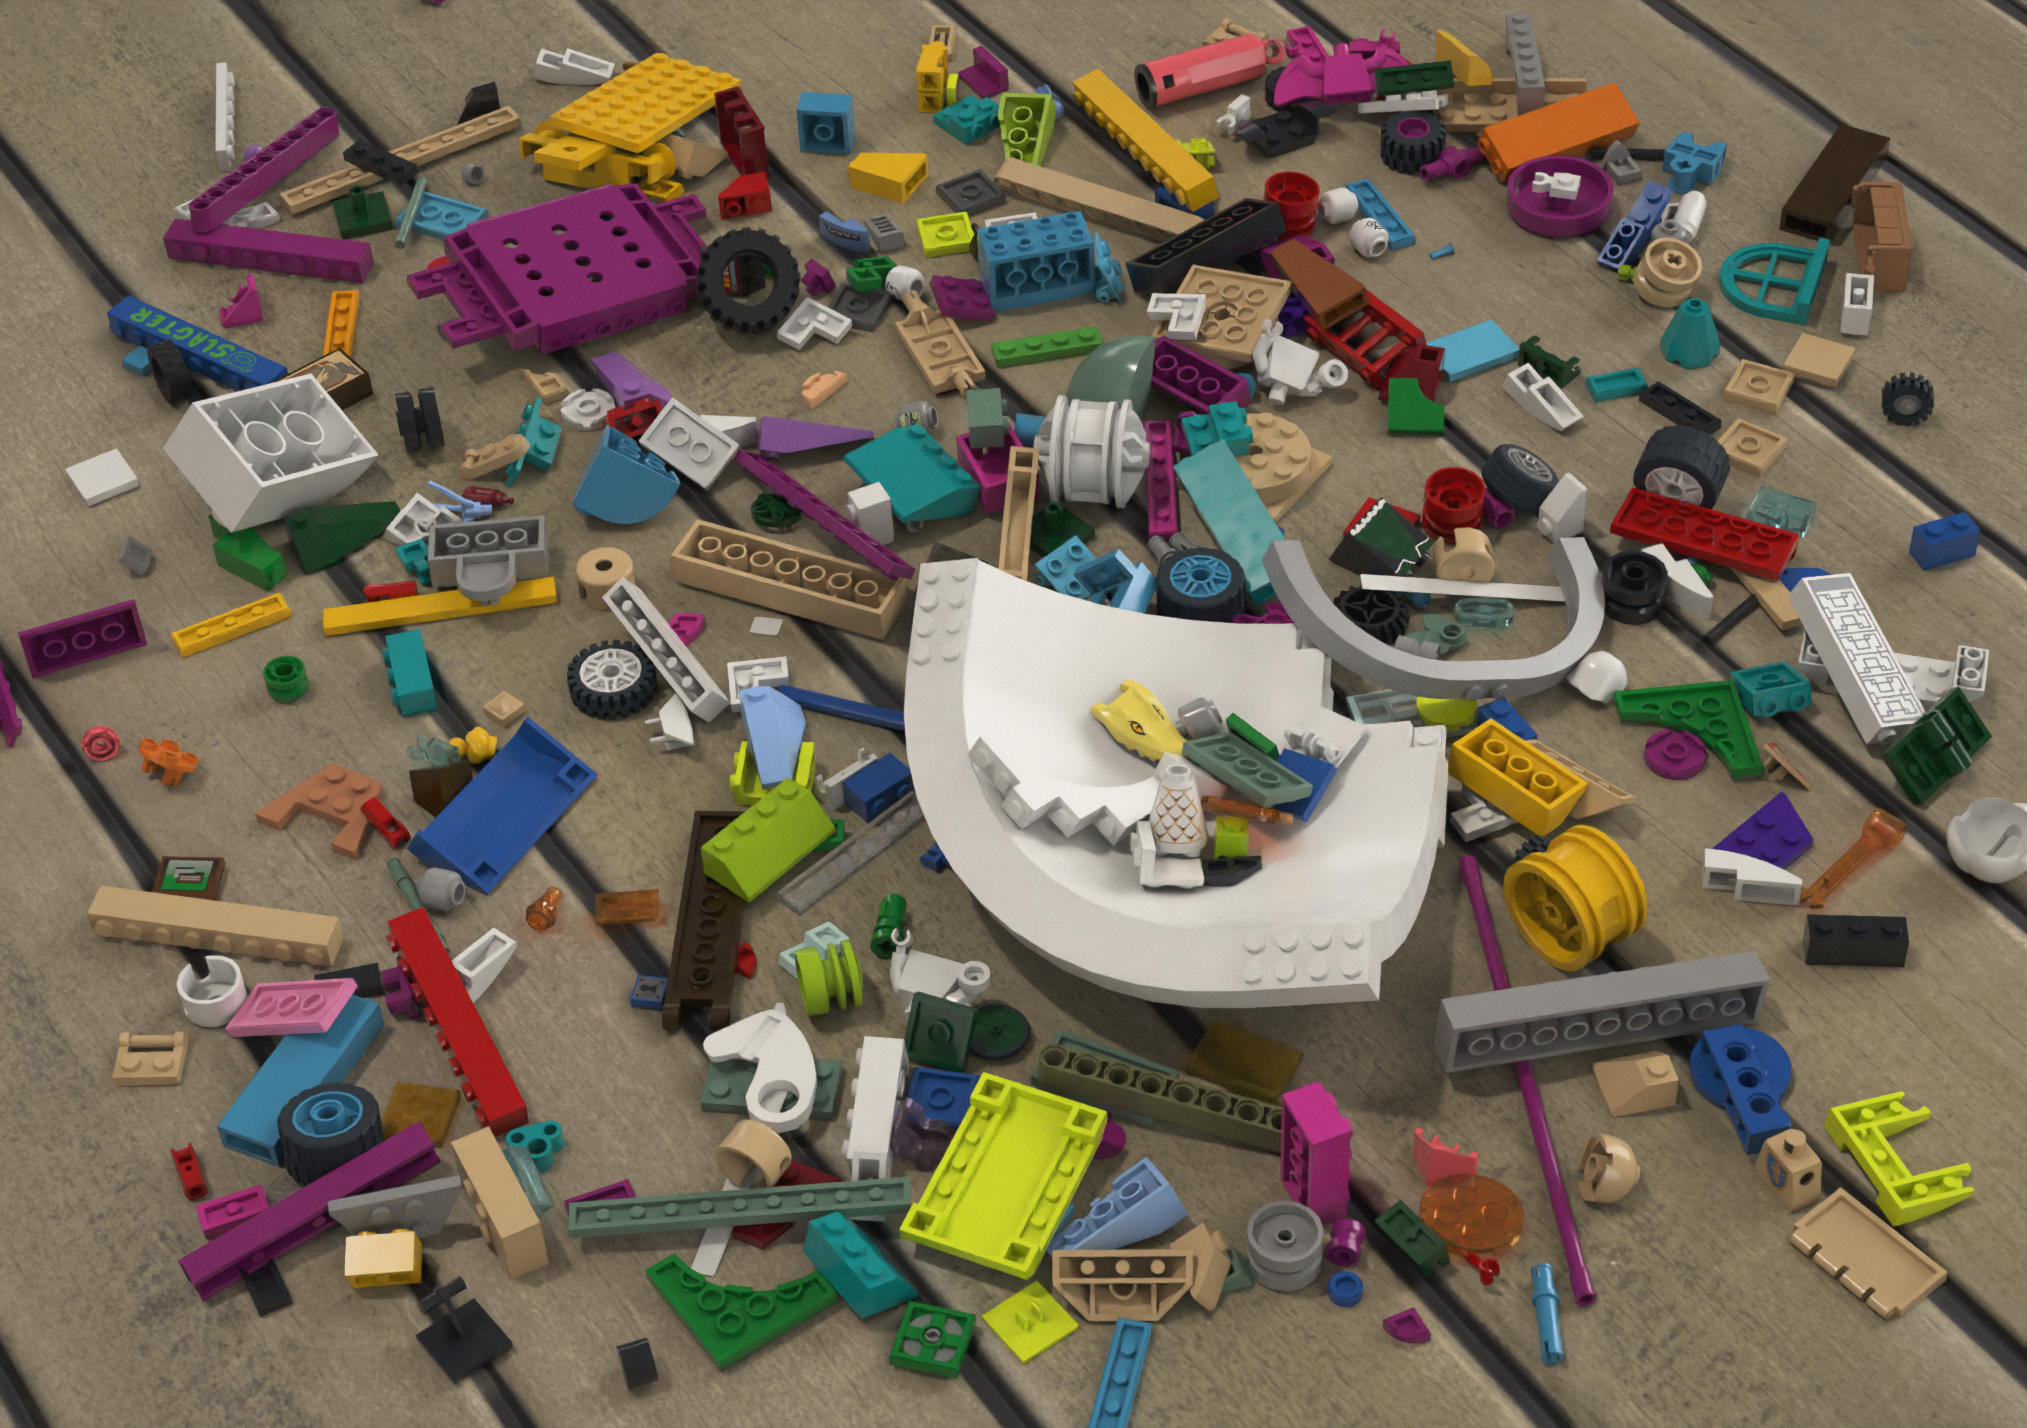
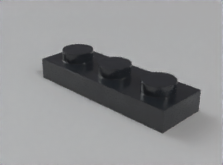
[343,140,418,186]

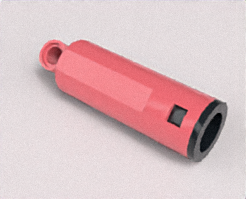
[1134,33,1285,109]

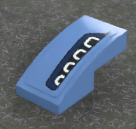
[819,211,870,253]

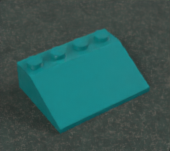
[843,425,981,522]

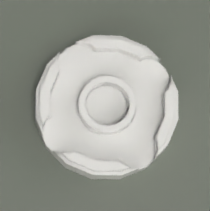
[561,389,615,431]

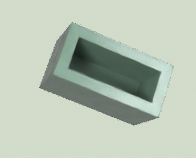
[966,388,1009,449]

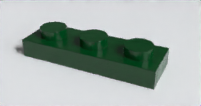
[1374,60,1454,96]

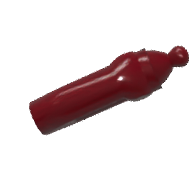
[462,486,514,508]

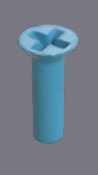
[1429,243,1454,260]

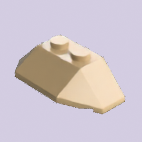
[1525,739,1636,819]
[1052,1249,1193,1321]

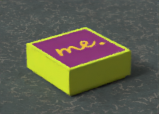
[946,73,959,107]

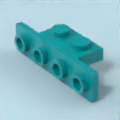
[504,397,562,487]

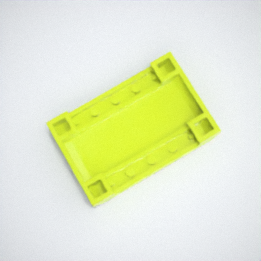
[899,1072,1108,1280]

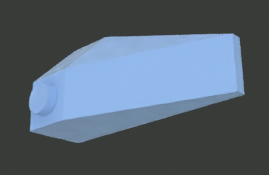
[739,685,806,789]
[1047,1157,1189,1258]

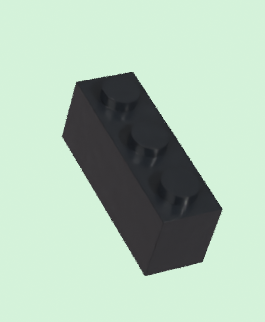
[1803,914,1909,967]

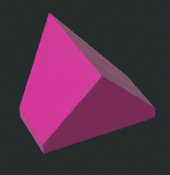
[219,273,263,328]

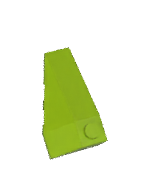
[998,92,1056,166]

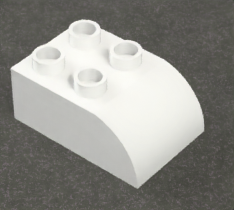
[163,374,378,533]

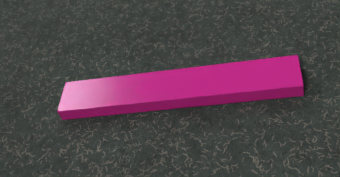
[1143,420,1178,541]

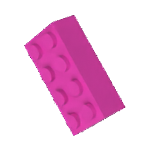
[1280,1081,1353,1225]

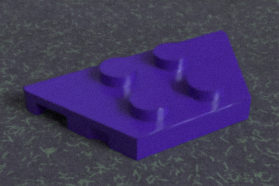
[1712,791,1813,870]

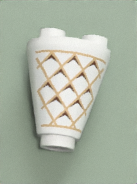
[1148,765,1209,857]

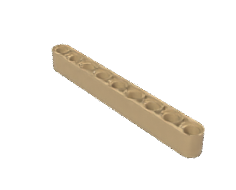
[993,157,1204,242]

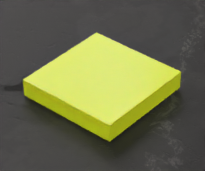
[916,212,974,258]

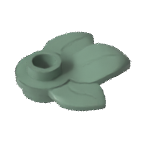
[1406,614,1466,655]

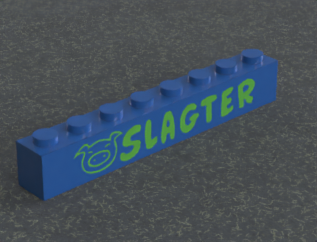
[107,296,288,392]

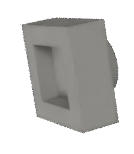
[117,536,153,576]

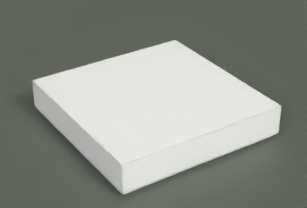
[65,448,140,507]

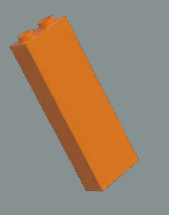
[1477,82,1640,183]

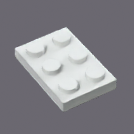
[639,397,740,491]

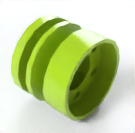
[794,940,864,1017]

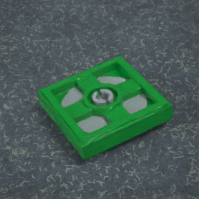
[889,1301,977,1379]

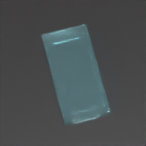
[502,1146,554,1212]

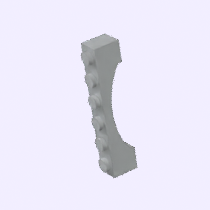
[1505,13,1545,115]

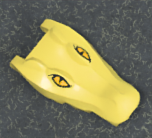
[1090,679,1194,763]

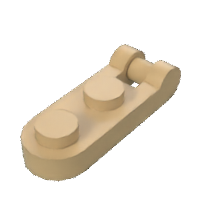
[459,434,530,480]

